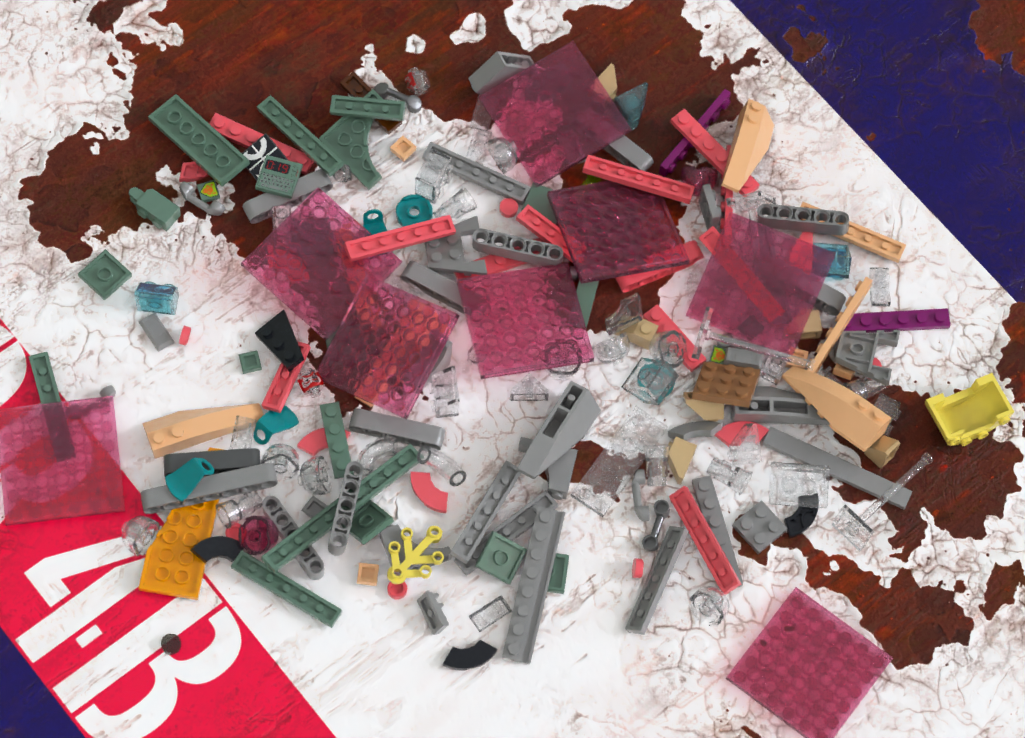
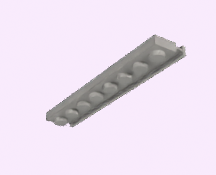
[502,506,566,665]

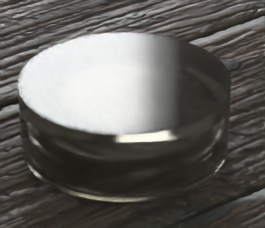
[161,634,181,655]

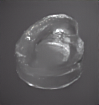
[333,164,352,183]

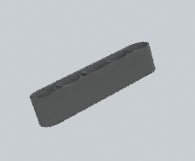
[163,448,261,477]

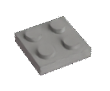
[698,184,722,230]
[732,500,788,554]

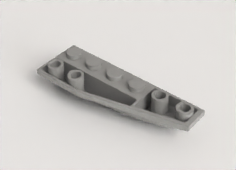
[516,381,601,479]
[732,386,830,425]

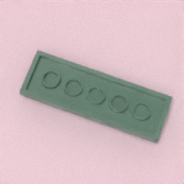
[148,94,250,187]

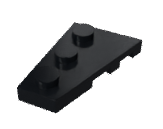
[255,309,305,372]

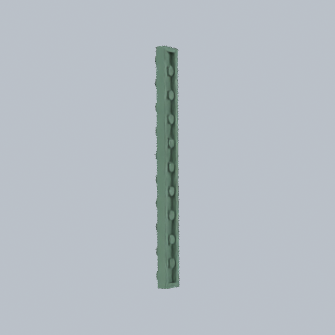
[261,444,423,573]

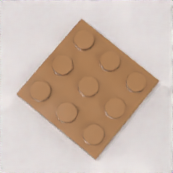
[692,362,760,408]

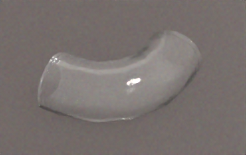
[354,436,398,476]
[417,445,466,486]

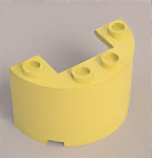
[925,373,1014,446]

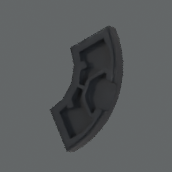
[784,493,819,539]
[190,536,246,563]
[443,640,497,671]

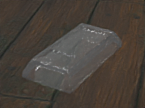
[468,595,512,633]

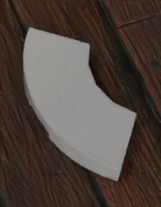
[668,421,722,440]

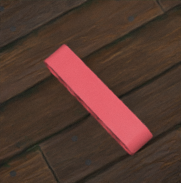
[614,240,704,293]

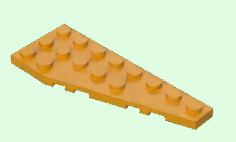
[139,447,223,600]

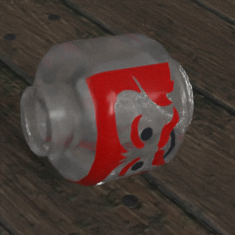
[404,67,431,96]
[296,368,325,398]

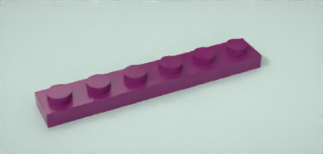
[659,89,731,177]
[835,308,951,333]

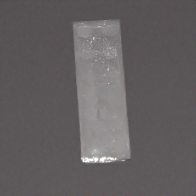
[571,405,668,517]

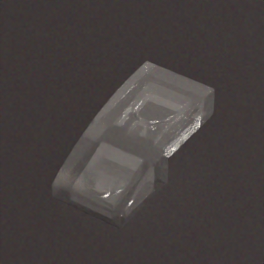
[470,93,497,132]

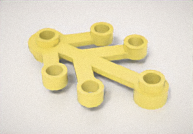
[387,526,444,584]

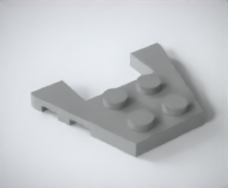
[425,216,488,278]
[835,330,900,386]

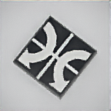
[242,133,288,180]

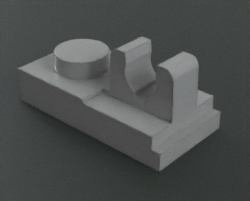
[417,591,449,635]

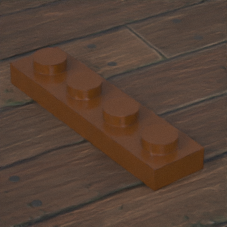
[340,71,403,135]

